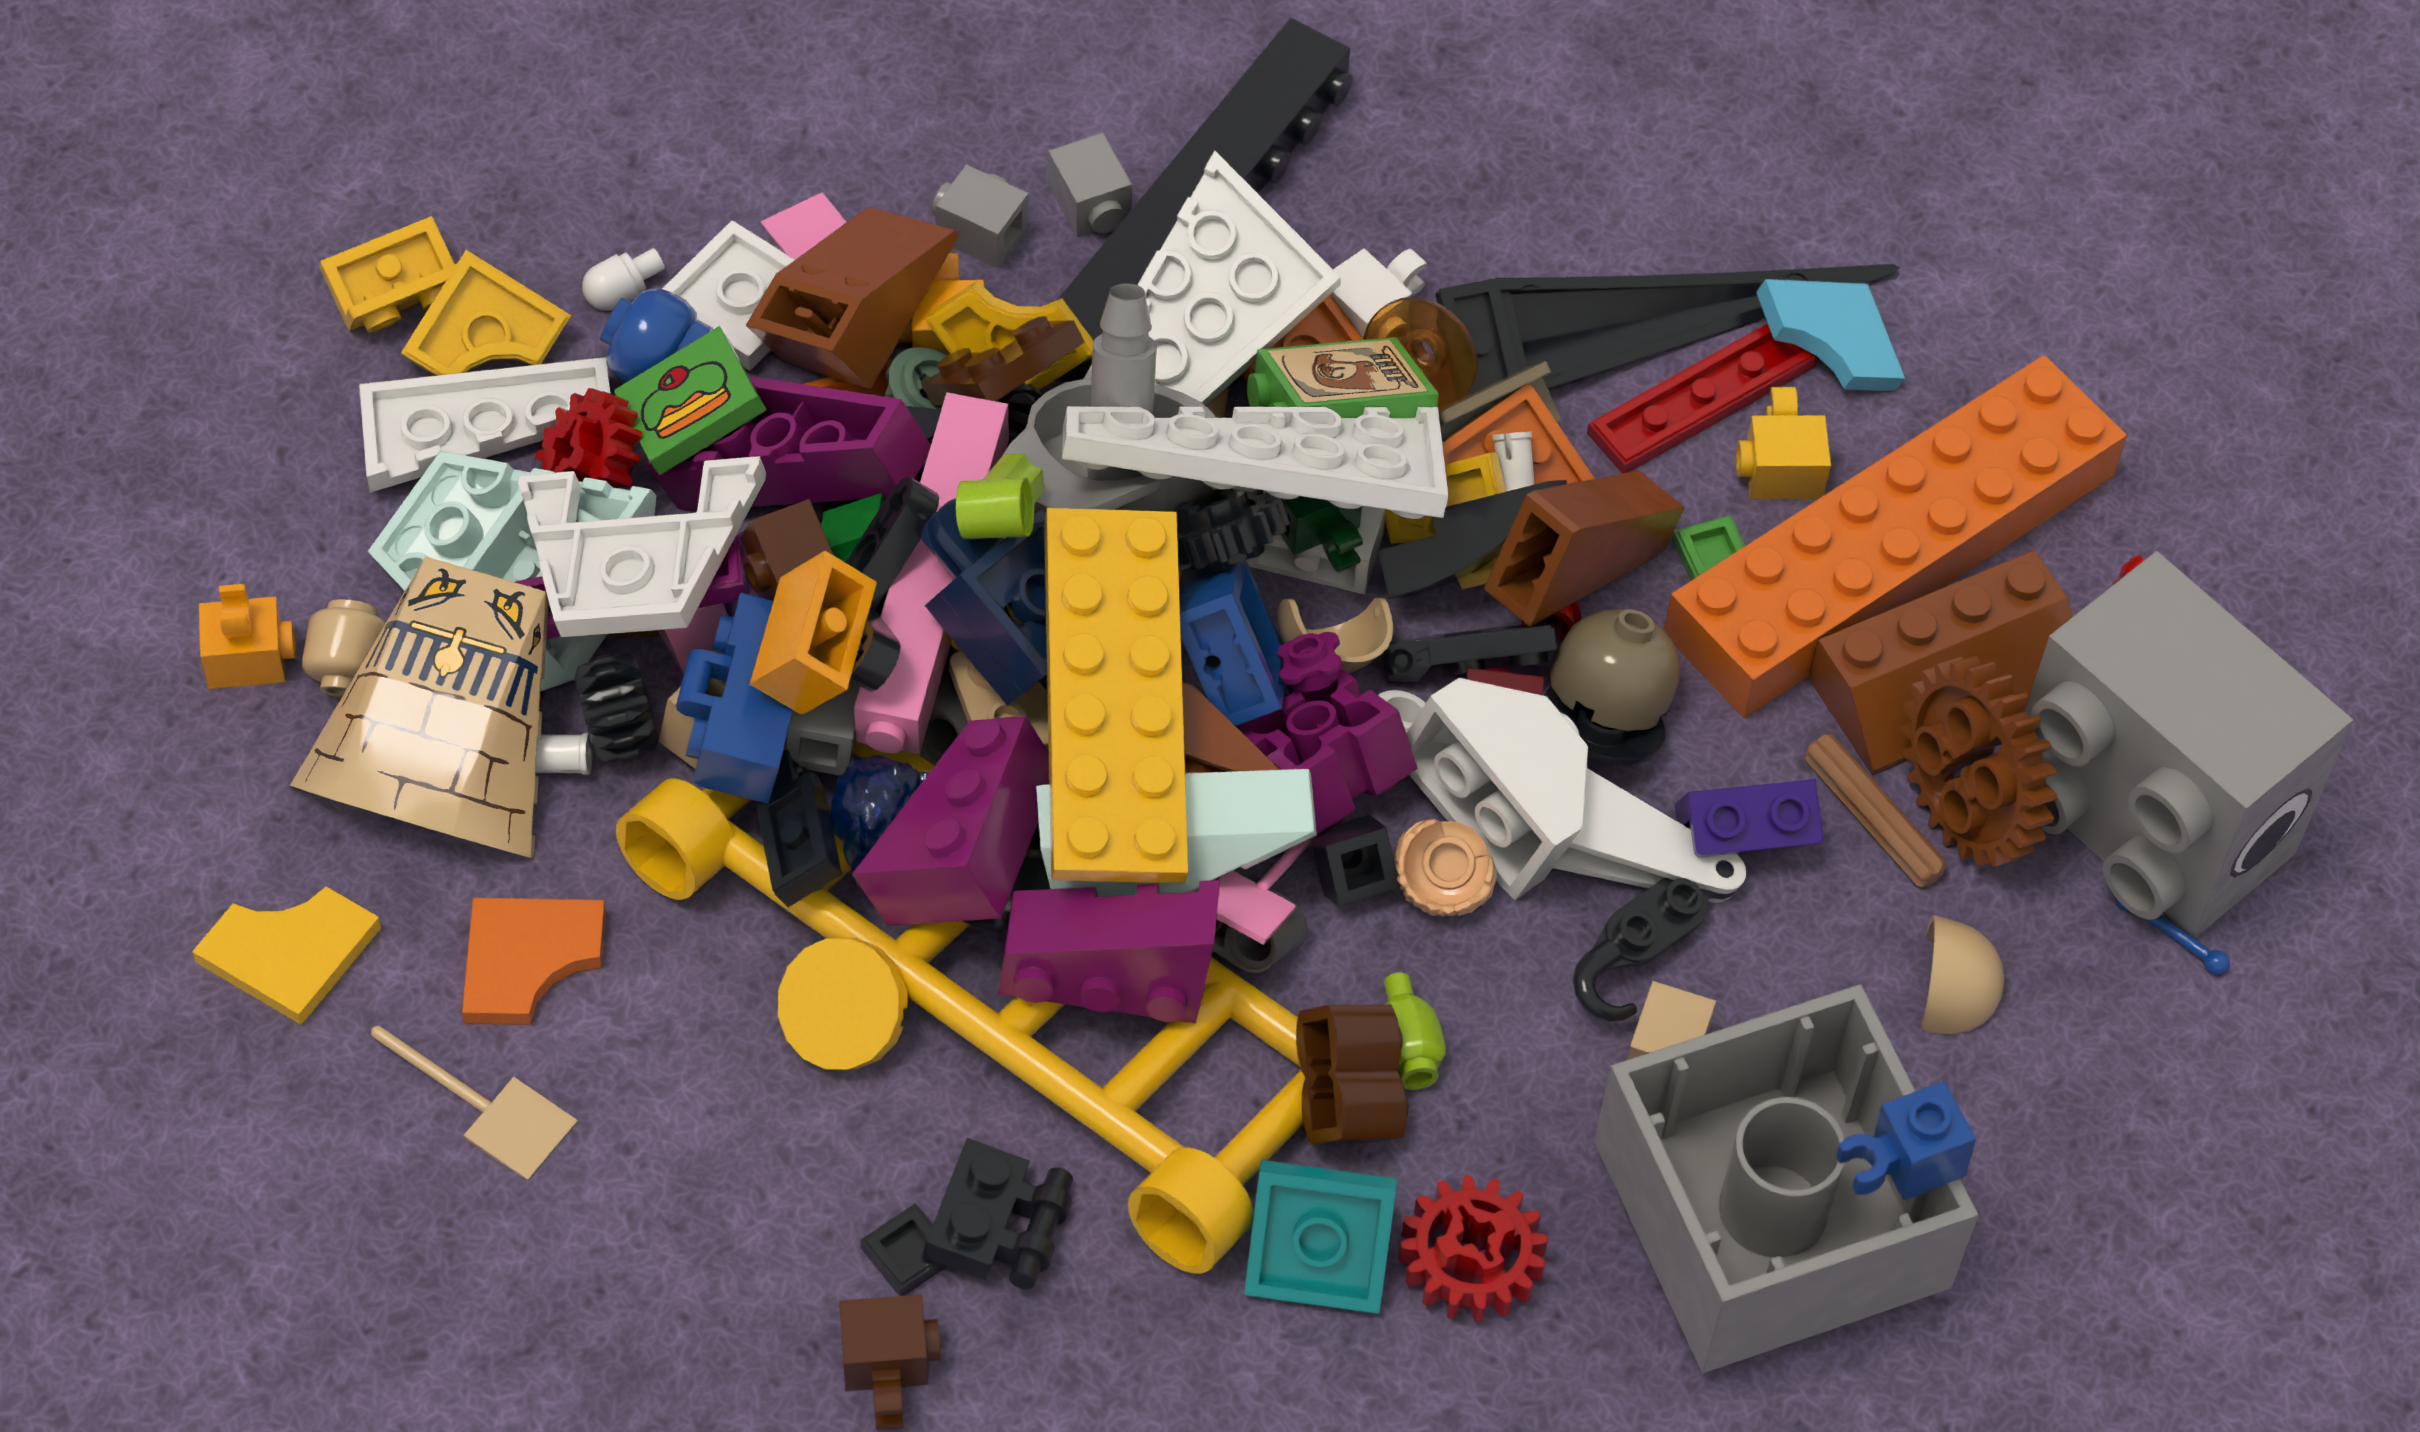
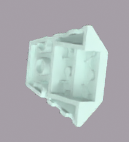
[368,451,657,692]

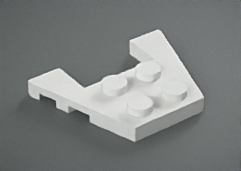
[518,456,766,637]

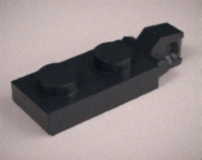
[1383,620,1562,682]
[756,749,842,907]

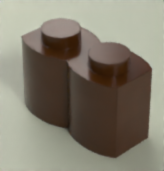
[1296,1004,1408,1145]

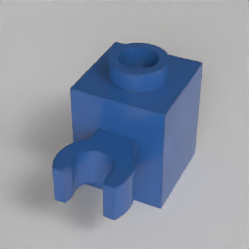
[1836,1081,1976,1200]

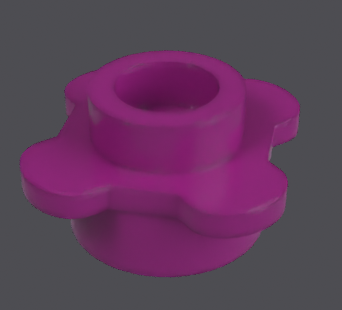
[1277,632,1342,692]

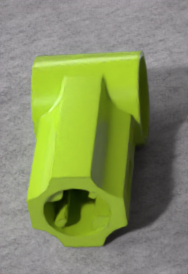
[956,454,1045,539]

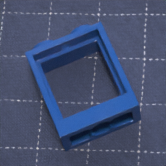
[1179,560,1285,726]

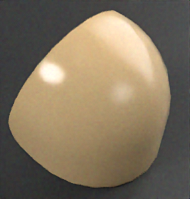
[1277,598,1393,674]
[1921,915,2004,1034]

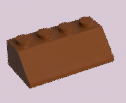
[1808,550,2073,776]

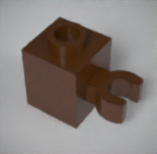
[839,1294,940,1430]

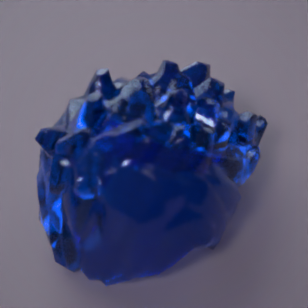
[829,755,929,886]

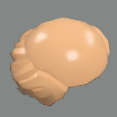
[1394,819,1497,917]

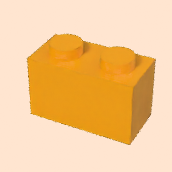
[750,551,877,715]

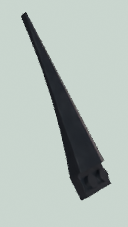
[1435,264,1900,400]

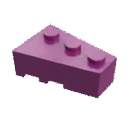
[998,880,1220,1023]

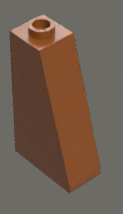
[1484,470,1685,627]

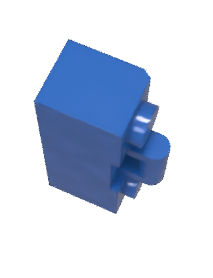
[676,593,793,804]

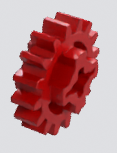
[535,388,642,488]
[1398,1175,1548,1323]

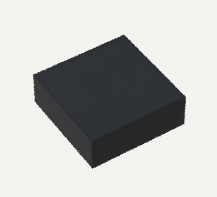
[860,1203,947,1296]

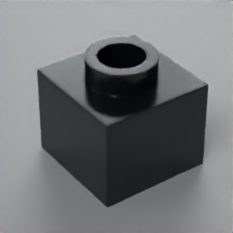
[1311,814,1400,907]

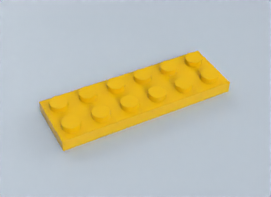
[1044,508,1188,883]

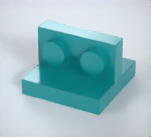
[1244,1160,1398,1314]

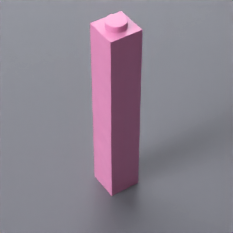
[854,392,1009,754]

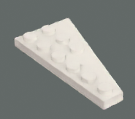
[1084,151,1341,406]
[1062,406,1448,519]

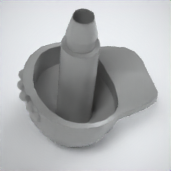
[1003,283,1216,514]

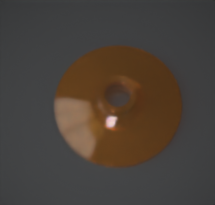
[1363,297,1477,410]

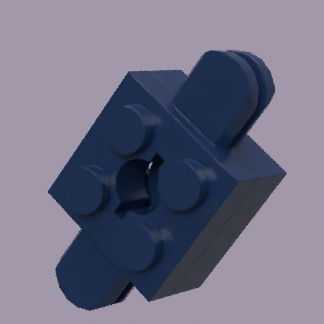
[921,498,1047,706]

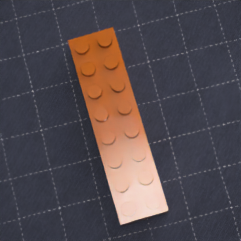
[1664,355,2127,719]

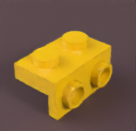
[319,216,457,333]

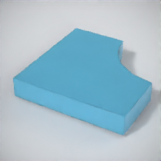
[1756,279,1905,391]

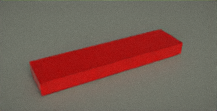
[1587,323,1818,474]

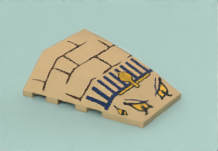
[290,556,549,858]

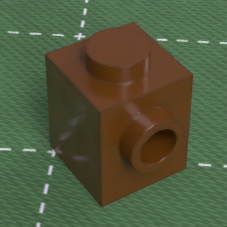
[740,499,834,601]

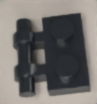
[922,1138,1073,1290]

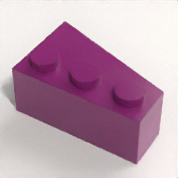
[852,716,1049,926]

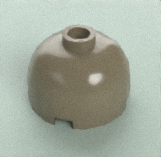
[1549,609,1681,731]

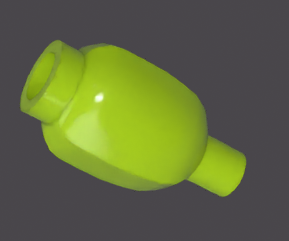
[1384,972,1446,1090]

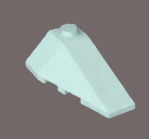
[1036,769,1317,897]

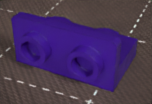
[1675,779,1823,857]

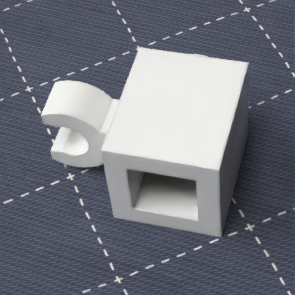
[1330,249,1427,341]

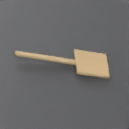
[371,1026,578,1180]

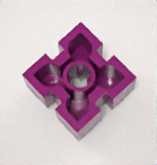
[1236,668,1418,834]

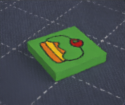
[614,326,767,475]

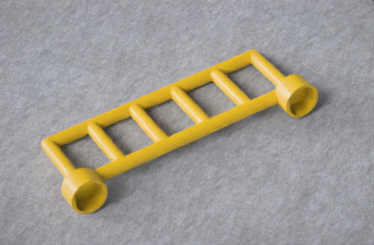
[616,736,1305,1274]

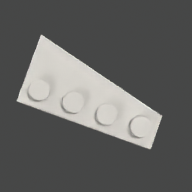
[359,357,610,493]

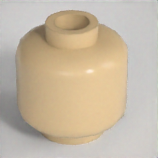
[302,599,386,698]

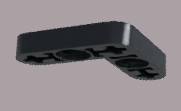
[845,477,939,692]

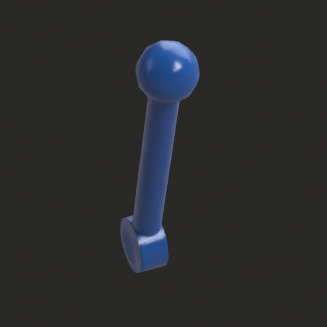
[2115,897,2230,975]

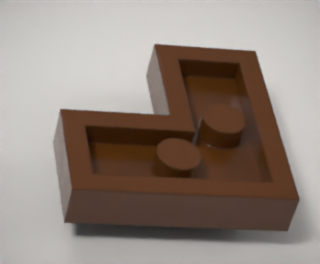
[921,316,1085,405]

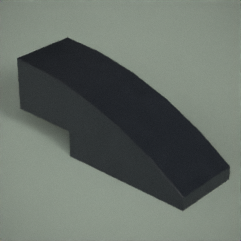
[1378,480,1567,599]

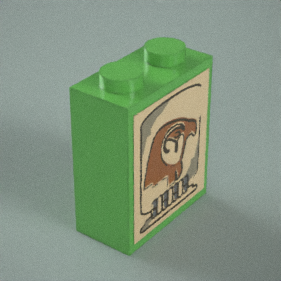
[1247,337,1439,418]

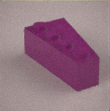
[646,376,931,511]

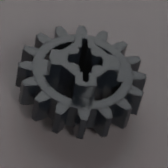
[1174,488,1290,575]

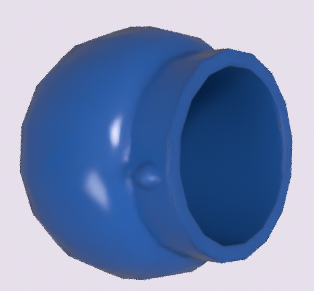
[600,288,713,384]

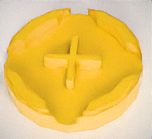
[778,938,908,1070]

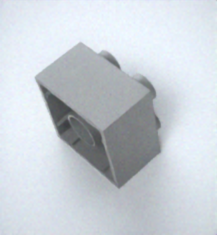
[1594,984,1979,1374]

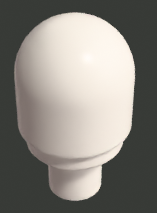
[582,248,665,311]

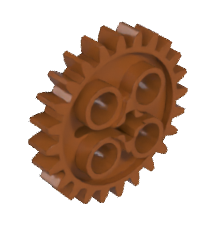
[1900,656,2057,867]

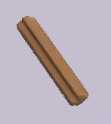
[1805,733,1947,889]

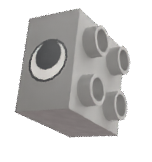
[2025,551,2353,939]

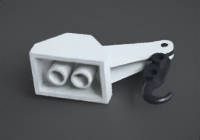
[1406,678,1746,1022]

